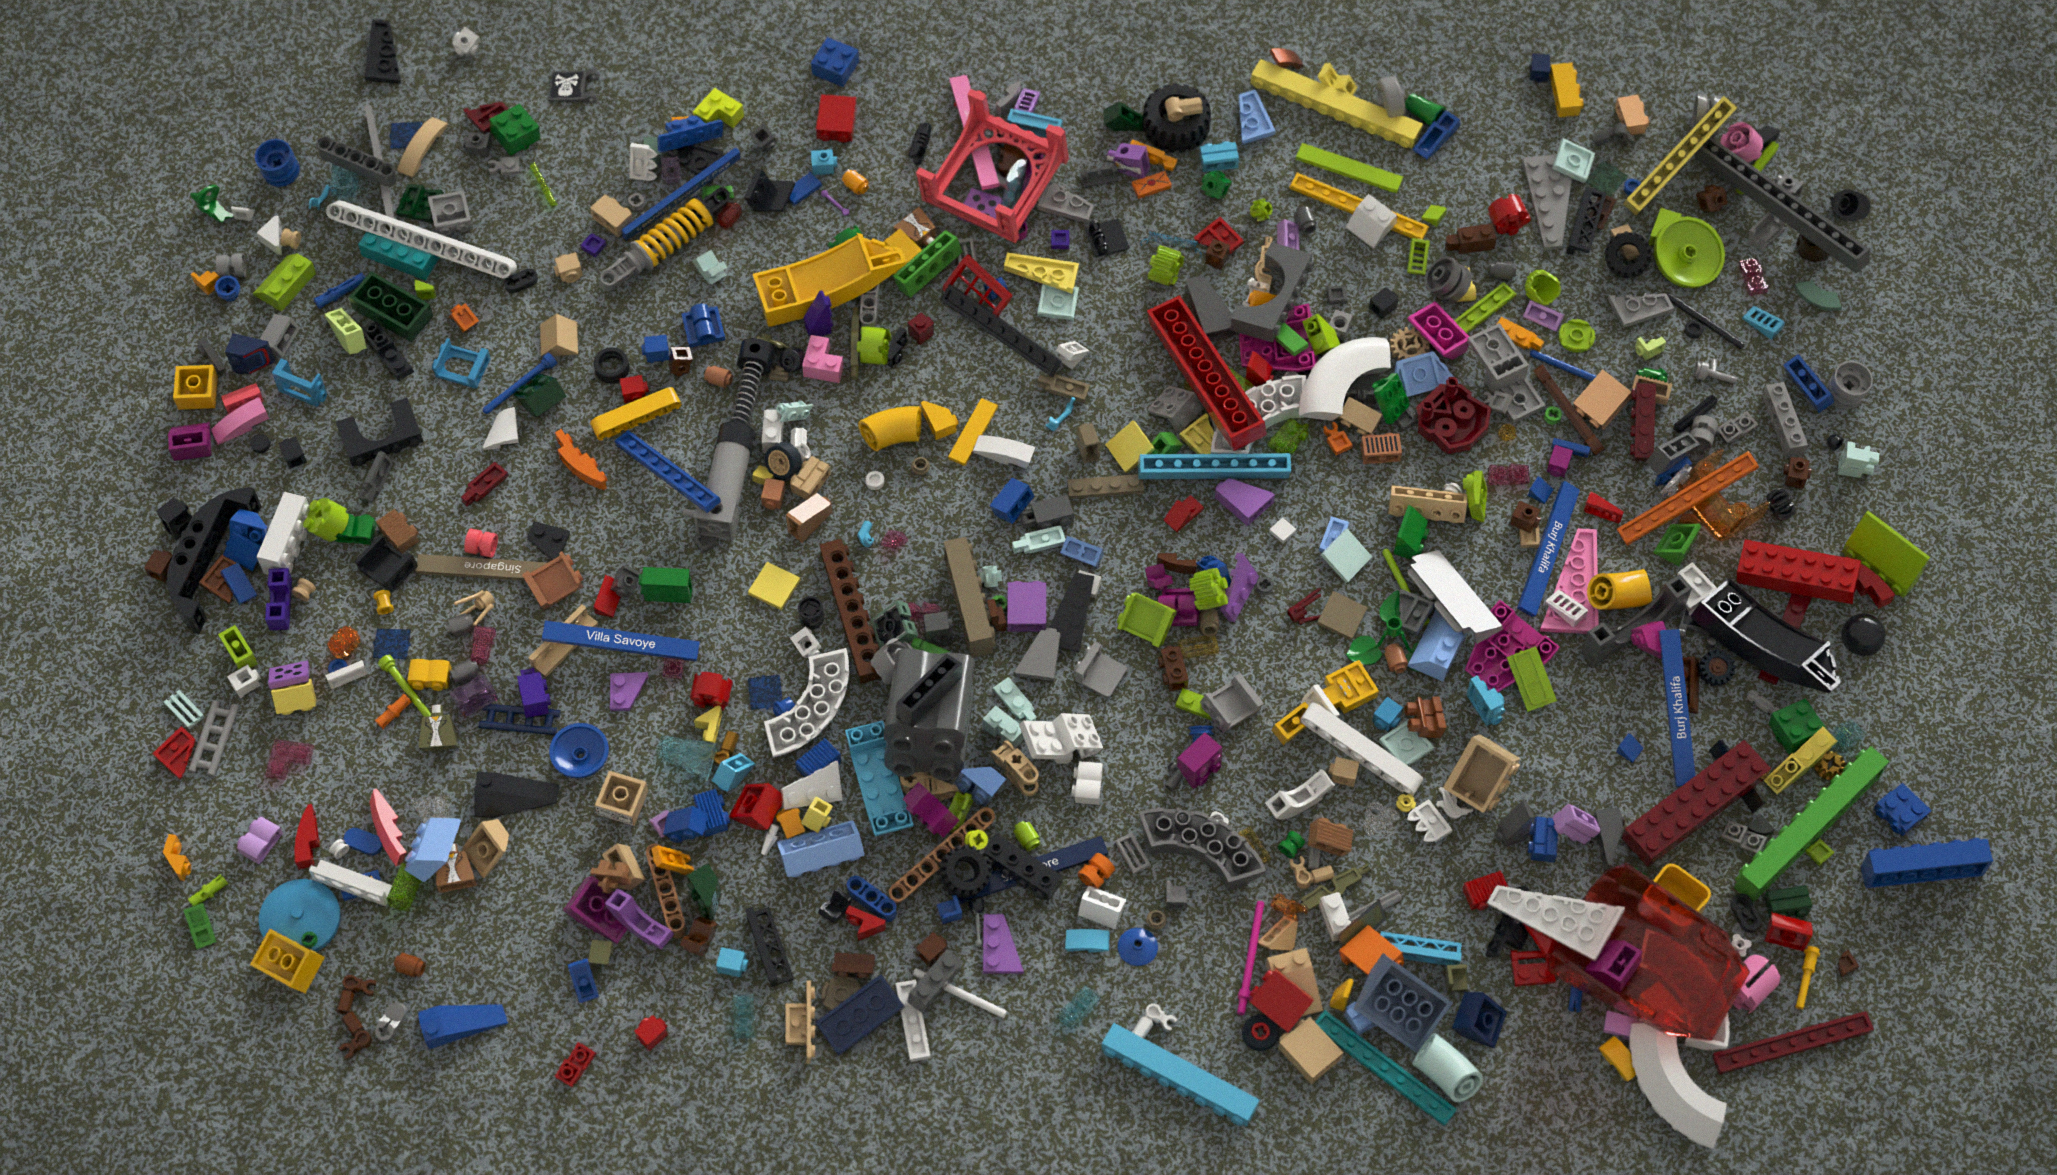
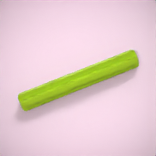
[1735,141,1779,195]

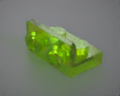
[1267,417,1309,454]

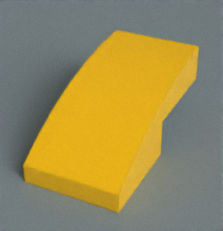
[1598,1036,1636,1081]

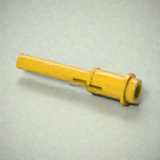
[1795,946,1820,1010]

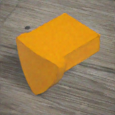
[776,808,805,839]

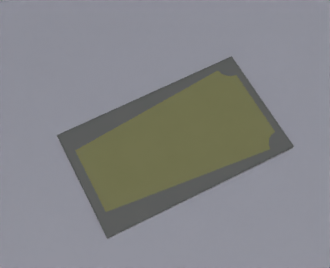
[1338,899,1386,947]

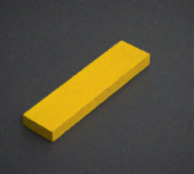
[948,398,998,466]

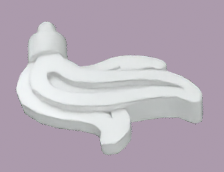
[1436,787,1473,819]

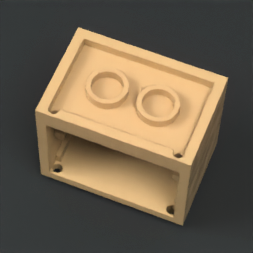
[1443,734,1521,813]

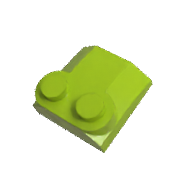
[1463,471,1488,522]

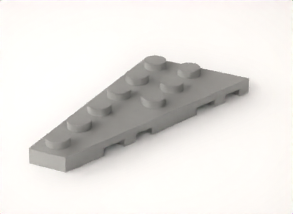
[1522,154,1572,250]

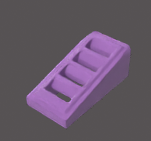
[1014,88,1040,113]

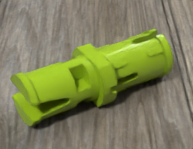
[188,874,228,906]

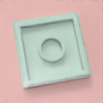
[1552,138,1595,183]
[1037,284,1079,321]
[1321,529,1372,583]
[1379,719,1434,766]

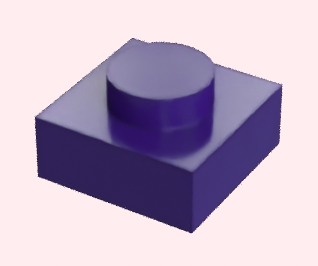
[1051,230,1069,249]
[580,233,607,258]

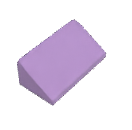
[1277,219,1299,250]
[1523,300,1565,331]

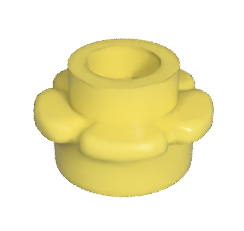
[1396,794,1416,812]

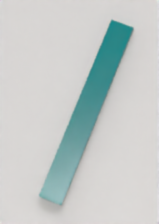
[1315,1010,1457,1126]

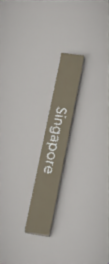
[415,554,547,581]

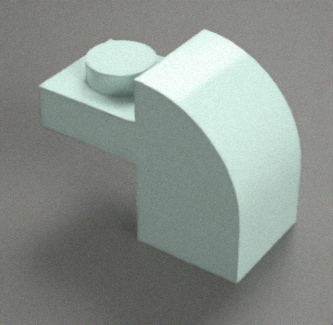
[692,250,727,284]

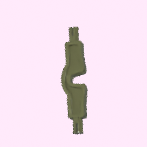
[851,307,860,380]
[1292,864,1371,916]

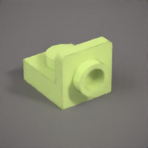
[1635,337,1666,361]

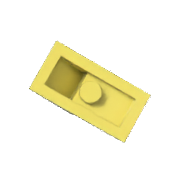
[694,706,722,749]

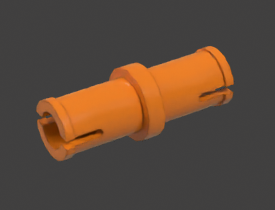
[374,694,412,729]

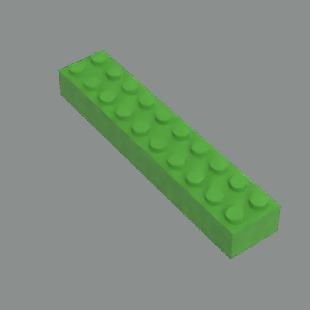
[1734,746,1889,903]

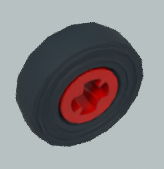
[1242,1014,1279,1051]

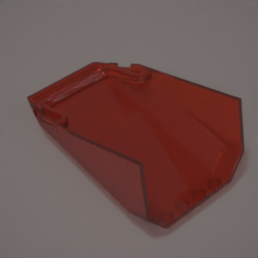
[1548,862,1750,1041]

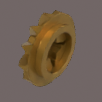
[1814,750,1847,780]

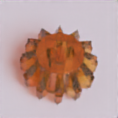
[327,626,361,659]

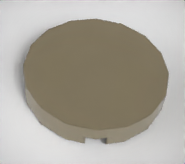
[822,976,861,1011]

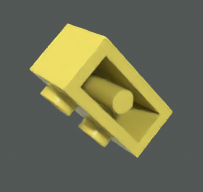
[271,679,316,715]

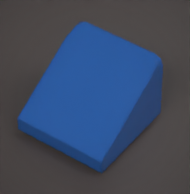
[1528,476,1554,504]
[1616,733,1644,763]

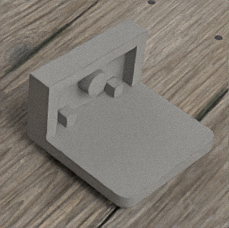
[1148,386,1203,433]
[1074,641,1127,698]

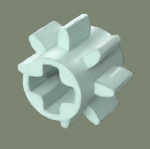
[979,566,1002,587]

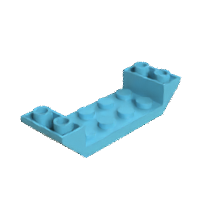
[845,720,913,836]

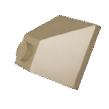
[462,819,509,878]

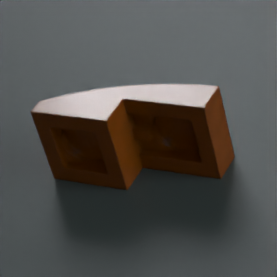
[1586,196,1616,230]
[1157,553,1196,574]
[987,599,1006,632]

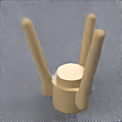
[454,590,495,626]

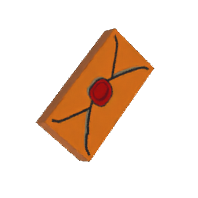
[1132,171,1172,199]

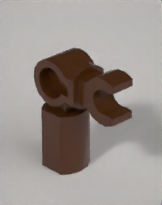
[336,975,377,1015]
[339,1011,373,1060]

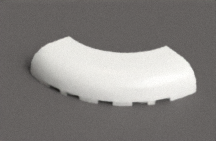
[1299,337,1391,421]

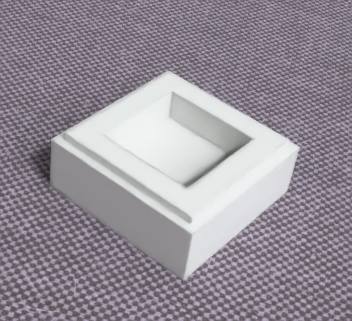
[1269,517,1296,544]

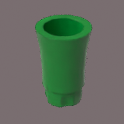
[1405,93,1446,126]

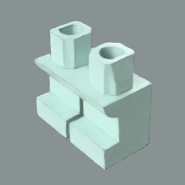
[1838,441,1879,478]

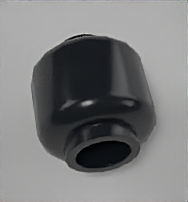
[779,347,805,372]

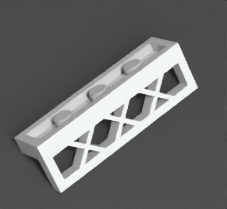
[309,860,394,906]

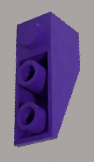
[804,290,833,337]

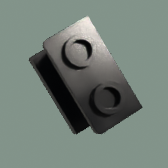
[355,535,418,592]

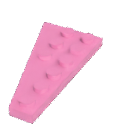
[1540,528,1599,634]

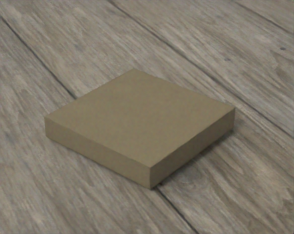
[1317,591,1368,641]

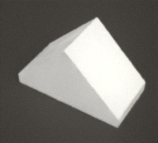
[257,215,282,255]

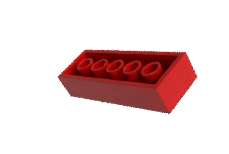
[1737,540,1861,604]

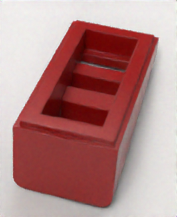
[1584,491,1624,524]

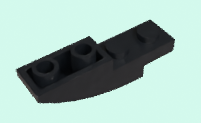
[362,321,414,381]

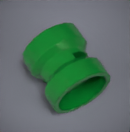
[1278,831,1305,859]

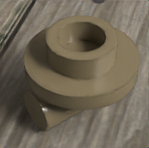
[769,365,789,382]

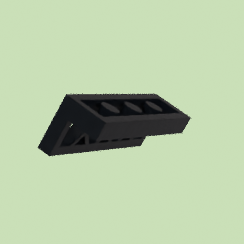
[1565,187,1607,255]
[745,907,794,987]

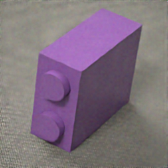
[1007,581,1046,632]

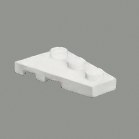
[781,761,842,809]

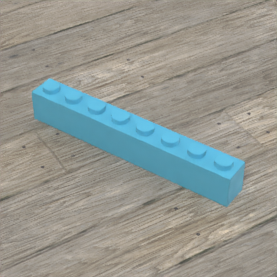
[1138,453,1291,479]
[1101,1023,1259,1126]

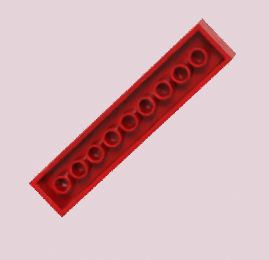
[1147,295,1267,451]

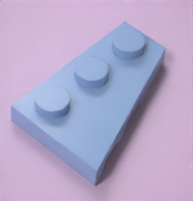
[1239,89,1275,145]

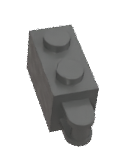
[1019,495,1074,531]

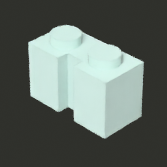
[983,705,1024,748]

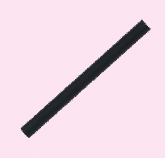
[1667,293,1745,349]

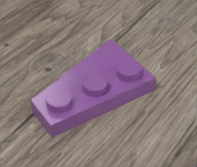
[1220,553,1259,622]
[983,914,1024,974]

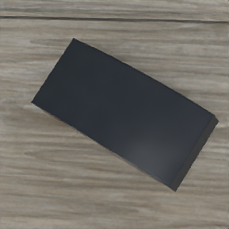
[888,326,908,368]

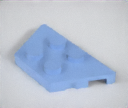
[1394,351,1459,397]

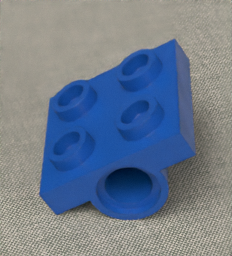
[681,304,725,348]

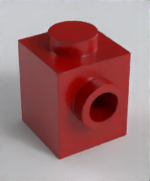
[620,375,649,403]
[634,1015,668,1051]

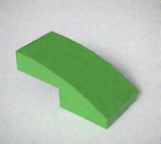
[183,903,216,949]

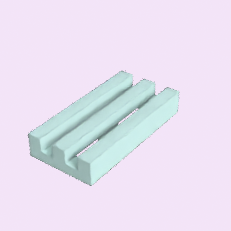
[164,690,205,730]

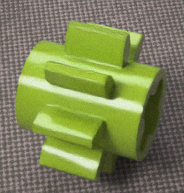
[1250,198,1272,222]

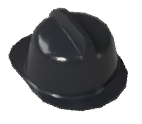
[1830,189,1871,221]

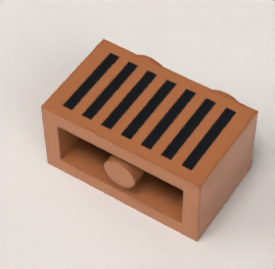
[1360,433,1402,464]

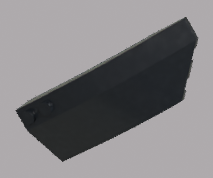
[1690,578,1841,693]

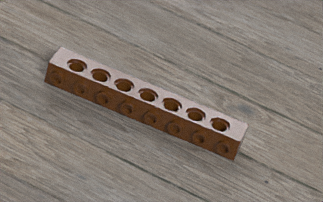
[819,539,881,684]

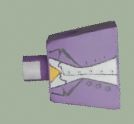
[1107,143,1150,179]

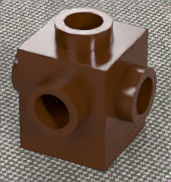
[1696,184,1728,213]
[1783,457,1812,489]

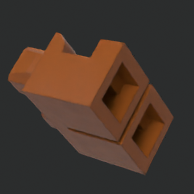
[1404,696,1447,738]

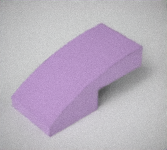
[1603,1011,1644,1040]

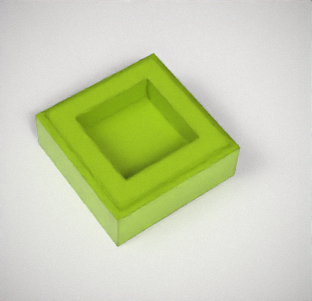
[1805,839,1834,866]

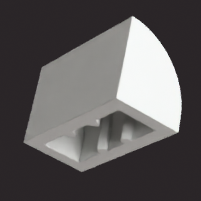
[1078,886,1126,929]

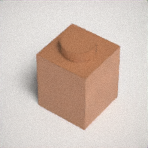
[761,478,786,510]

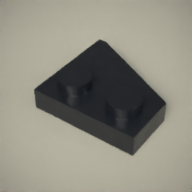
[527,521,570,560]

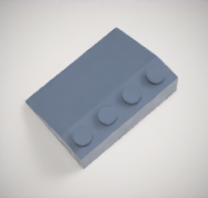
[1354,953,1453,1053]

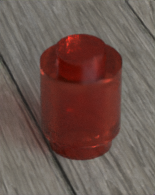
[717,202,743,229]

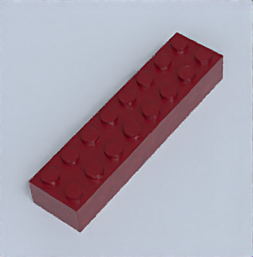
[1621,740,1771,867]

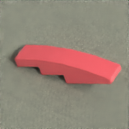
[369,789,406,866]

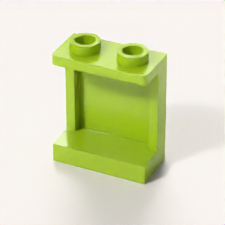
[1117,592,1177,648]

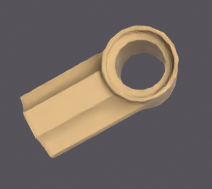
[1165,97,1202,121]

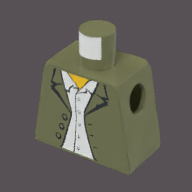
[419,705,459,751]

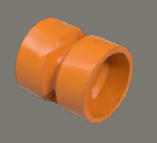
[1078,853,1115,889]

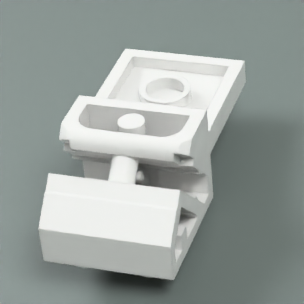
[1019,713,1103,764]

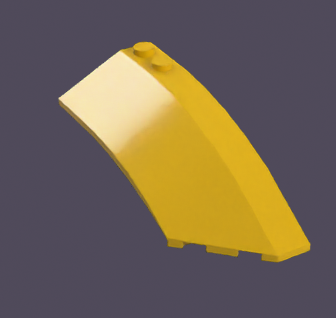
[753,233,907,327]

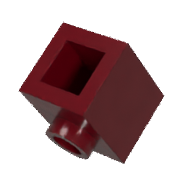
[907,312,934,345]

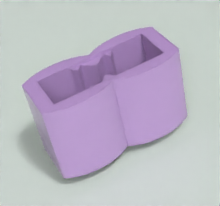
[237,817,283,864]

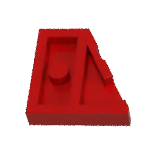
[1194,216,1244,254]
[152,726,196,780]

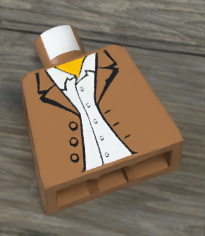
[894,207,936,248]
[436,844,477,893]

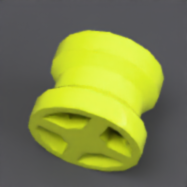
[964,830,988,850]

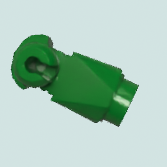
[1636,368,1668,383]

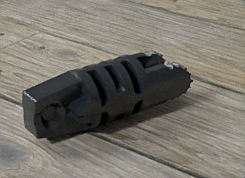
[908,123,932,165]

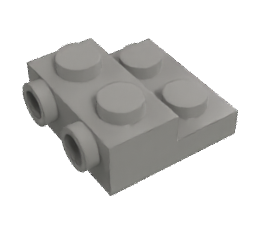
[428,190,472,236]

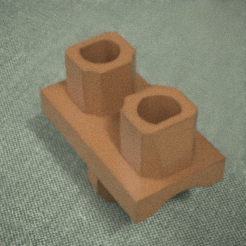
[590,860,632,894]

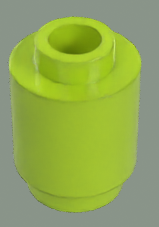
[1013,821,1041,852]

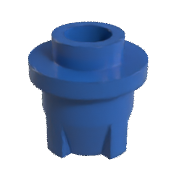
[773,697,795,717]

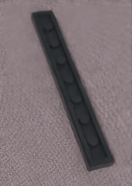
[941,284,1062,377]

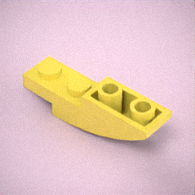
[1764,727,1838,795]

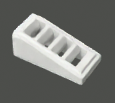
[1545,589,1588,628]

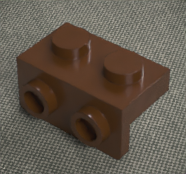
[832,952,875,978]

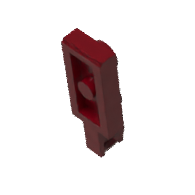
[461,462,509,507]

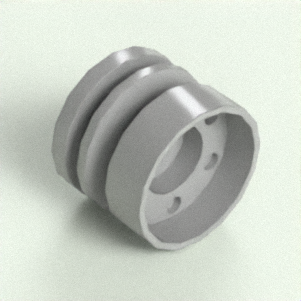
[1826,361,1873,410]

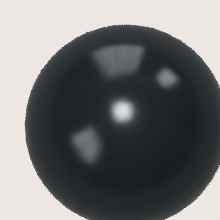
[1841,613,1886,656]

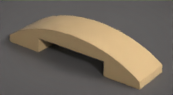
[397,117,448,178]

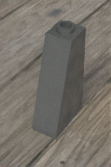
[1185,276,1239,341]

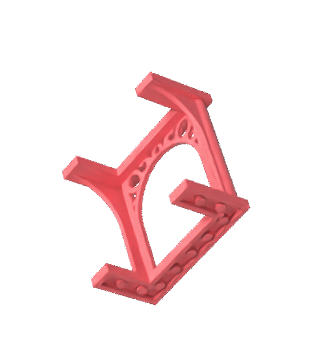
[916,89,1069,243]

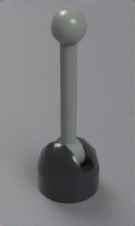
[968,898,985,947]

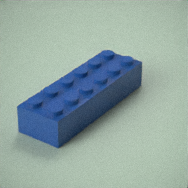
[1860,838,1993,888]

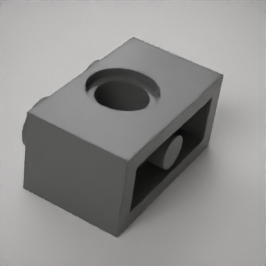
[923,611,953,647]

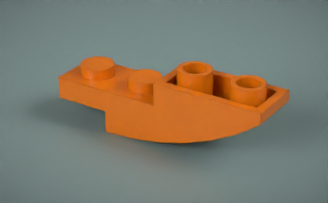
[555,429,608,490]

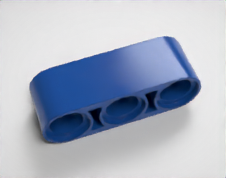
[847,876,897,922]

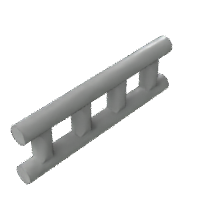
[188,700,239,777]

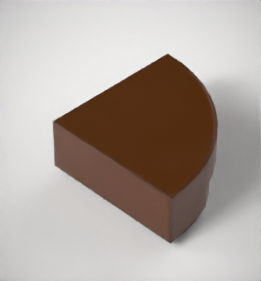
[1838,950,1860,977]

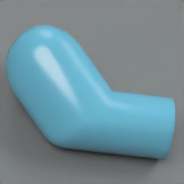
[857,520,874,547]

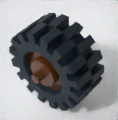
[1698,650,1736,686]

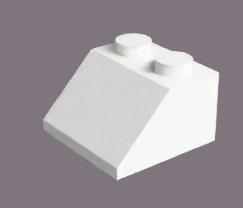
[1346,194,1397,249]

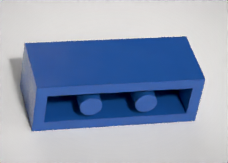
[1783,354,1834,413]

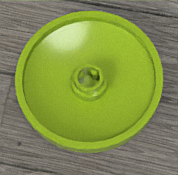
[1654,217,1725,289]

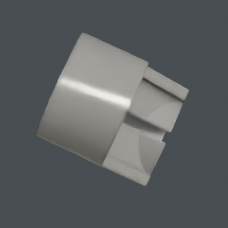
[375,1002,407,1041]

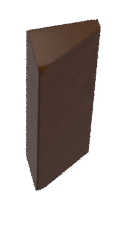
[1683,656,1699,713]

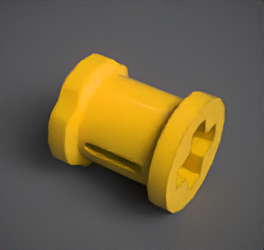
[373,590,394,615]

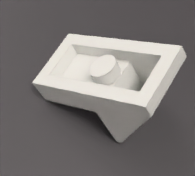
[1056,341,1089,369]

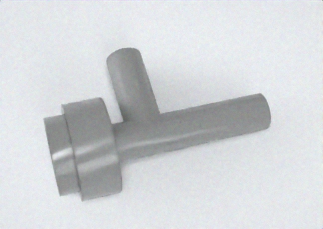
[1693,358,1737,384]

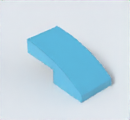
[1065,929,1110,952]

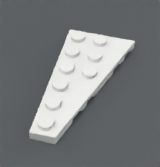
[1487,885,1625,962]

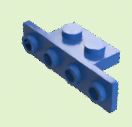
[658,116,723,153]

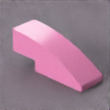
[211,397,269,445]

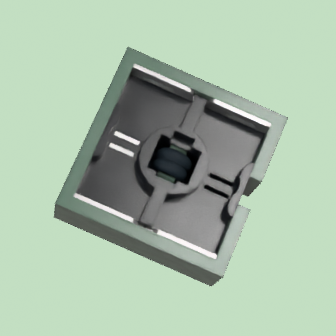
[871,600,918,648]

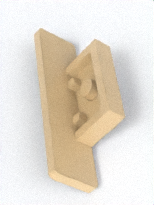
[785,980,815,1064]

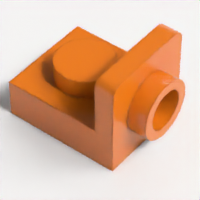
[449,303,479,333]

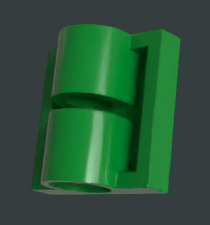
[1372,373,1410,424]

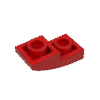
[554,1042,597,1087]

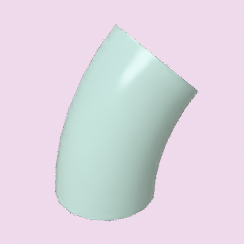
[1413,1033,1483,1102]

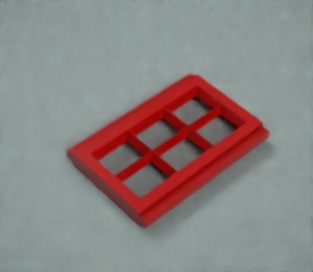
[942,254,1013,317]

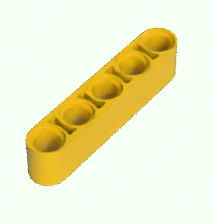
[590,387,682,441]

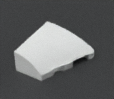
[483,407,519,450]

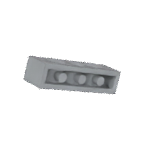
[1762,382,1808,459]

